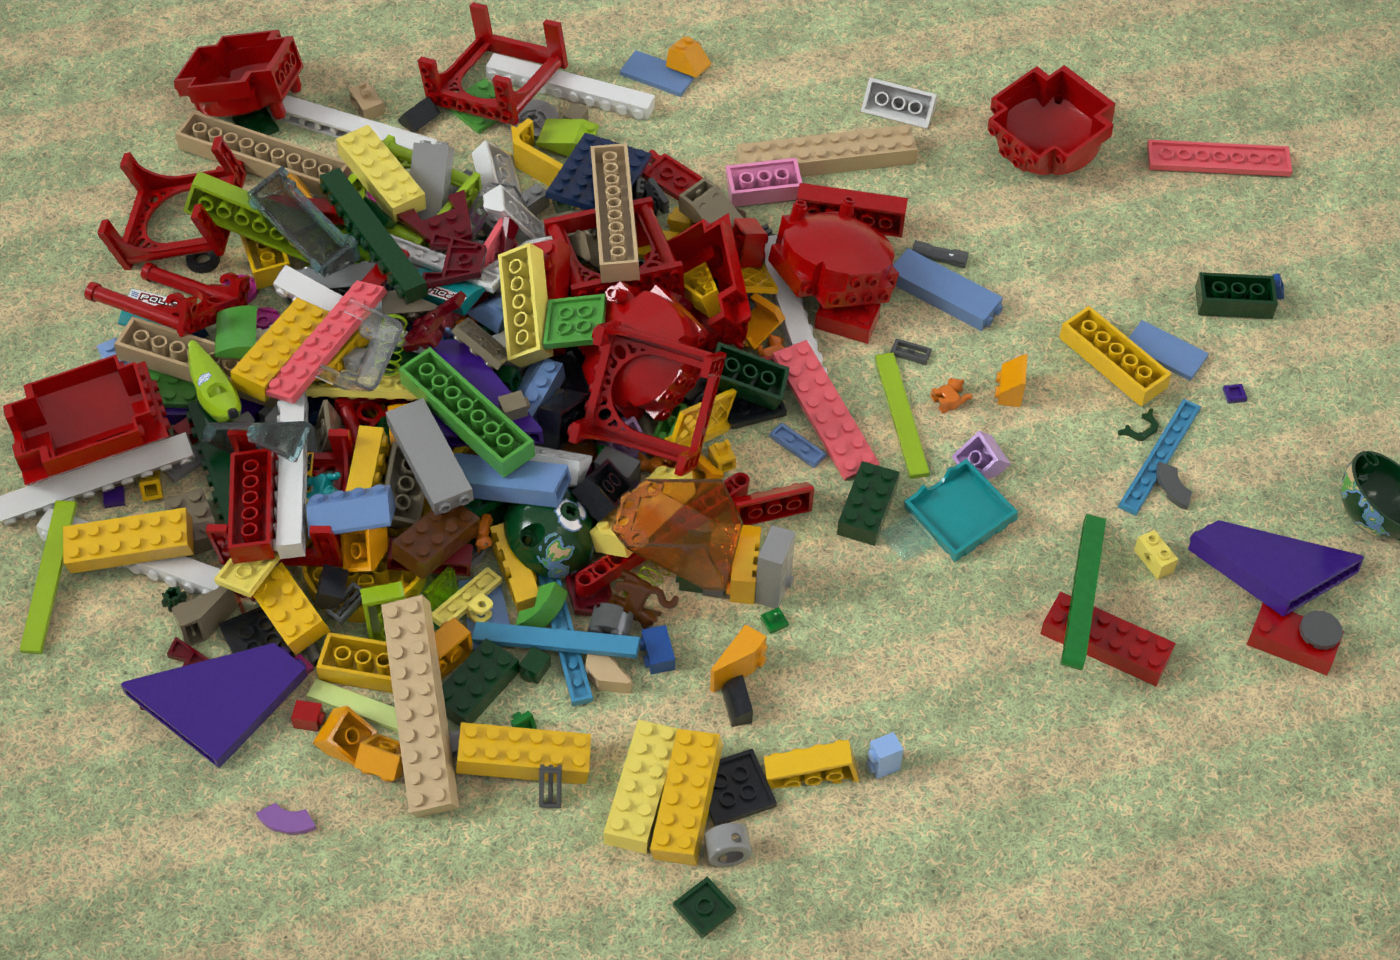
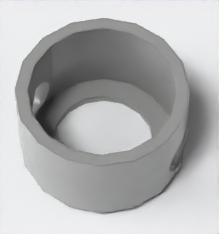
[704,823,752,867]

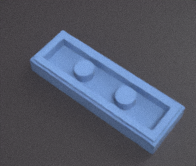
[769,423,827,468]

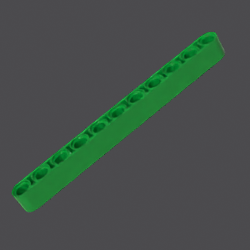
[1060,513,1106,671]

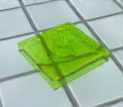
[422,566,457,610]

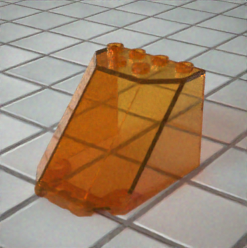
[611,479,743,591]

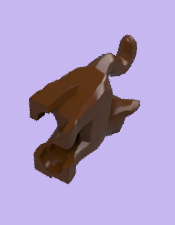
[608,569,679,629]

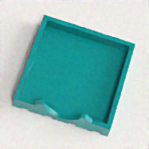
[904,458,1018,562]

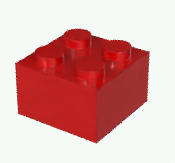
[733,218,768,268]

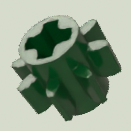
[161,586,188,612]

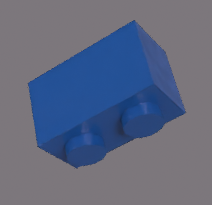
[639,625,675,675]

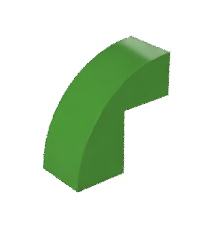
[516,581,568,628]

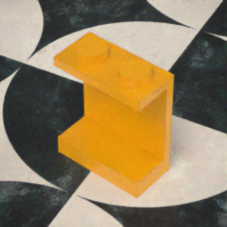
[743,293,786,350]

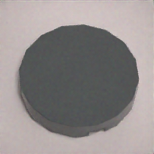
[1299,610,1343,650]

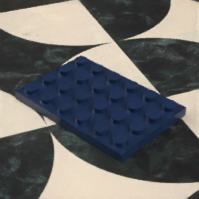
[545,133,652,210]

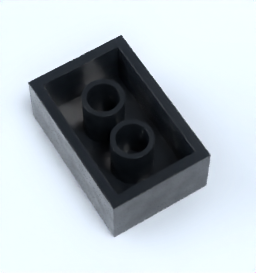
[537,389,588,450]
[572,458,635,522]

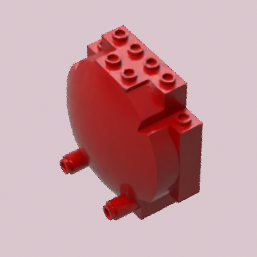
[173,29,304,120]
[987,65,1116,175]
[768,196,899,309]
[575,281,710,422]

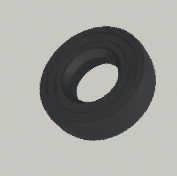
[186,251,220,274]

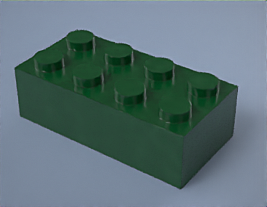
[1195,272,1278,319]
[703,342,790,410]
[837,461,900,546]
[442,638,519,726]

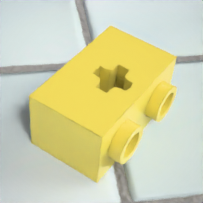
[1134,529,1178,580]

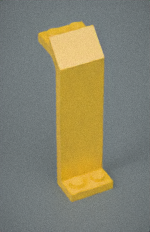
[511,118,563,186]

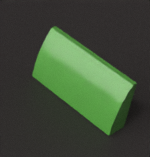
[214,305,257,359]

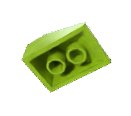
[536,118,599,157]
[360,581,405,641]

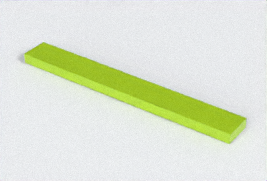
[875,353,930,479]
[19,500,78,654]

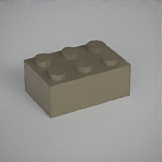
[163,488,216,557]

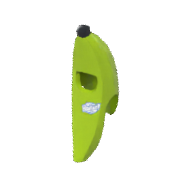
[188,340,242,423]

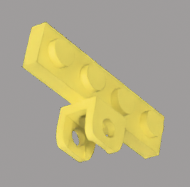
[432,567,503,627]

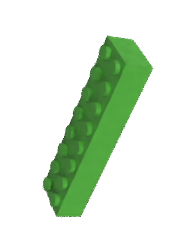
[398,347,535,478]

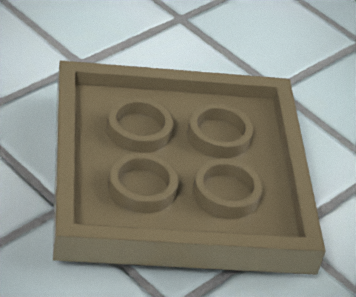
[451,317,508,370]

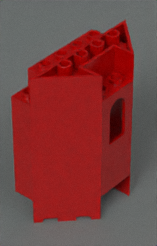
[640,213,752,352]
[3,355,171,486]

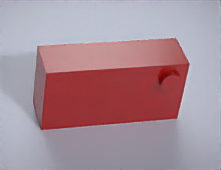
[1246,603,1344,676]

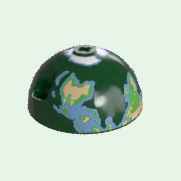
[1341,451,1400,541]
[504,487,598,579]

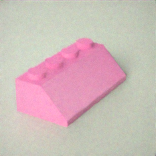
[726,158,802,207]

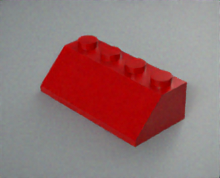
[729,482,814,529]

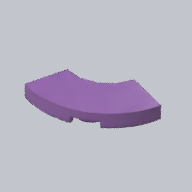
[256,803,316,835]

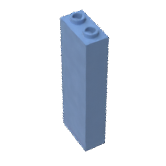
[893,248,1003,331]
[454,453,572,508]

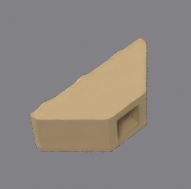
[585,654,632,693]

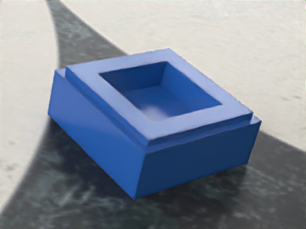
[1272,273,1284,299]

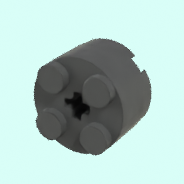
[588,603,634,636]

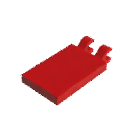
[642,149,703,201]

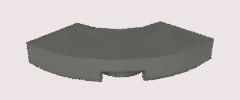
[1156,461,1192,510]

